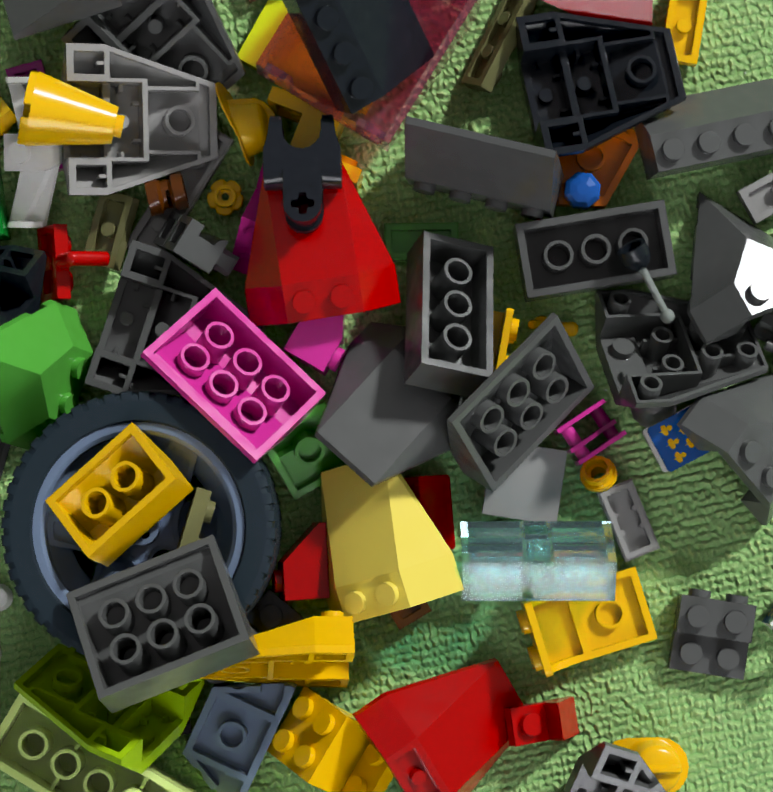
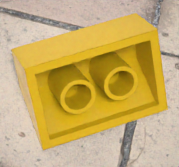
[45,422,194,567]

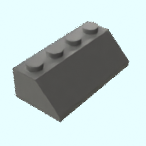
[635,78,773,180]

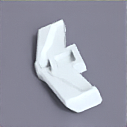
[4,77,62,228]

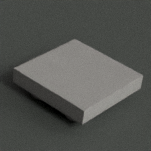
[482,446,567,525]

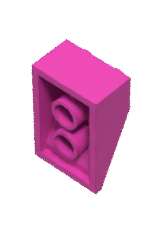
[284,315,345,376]

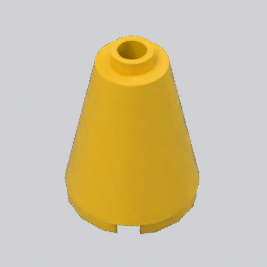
[17,70,125,146]

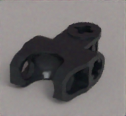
[263,114,342,234]

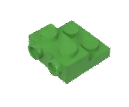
[267,398,346,500]

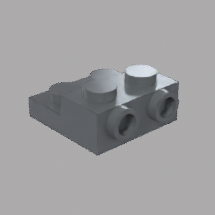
[667,588,757,680]

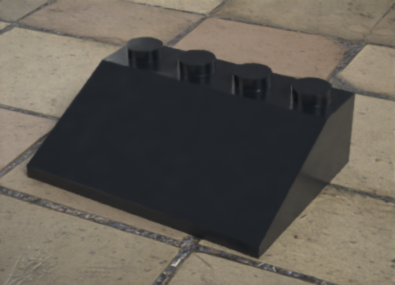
[282,0,435,114]

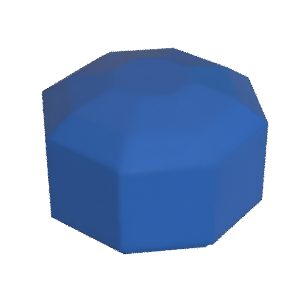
[564,172,601,210]

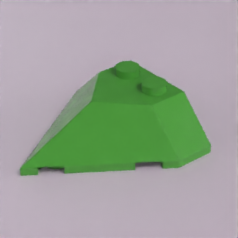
[0,299,94,450]

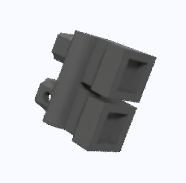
[153,211,239,277]

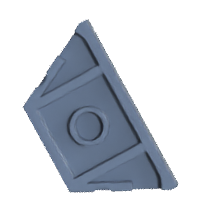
[182,682,297,792]

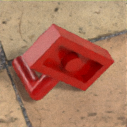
[37,224,110,303]

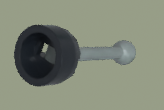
[617,238,675,324]

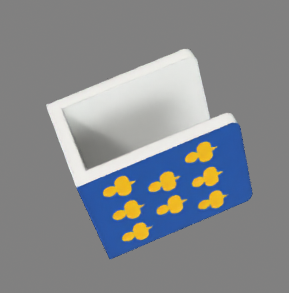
[642,404,710,472]

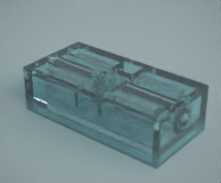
[460,521,617,601]

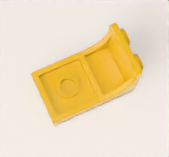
[516,566,658,678]

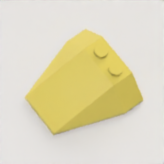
[321,465,464,623]

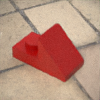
[504,696,579,747]

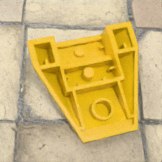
[199,611,355,688]

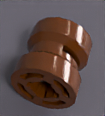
[144,172,189,216]

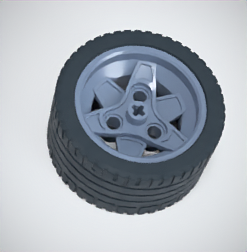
[1,391,282,656]

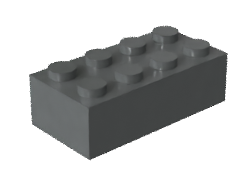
[513,200,677,302]
[404,231,494,397]

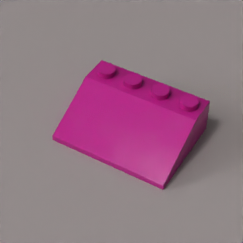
[140,287,326,464]

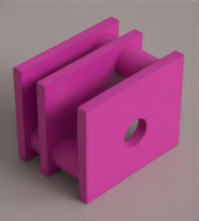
[553,398,627,466]

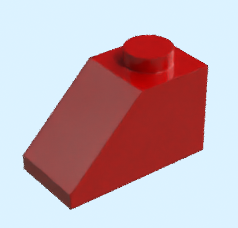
[272,522,330,601]

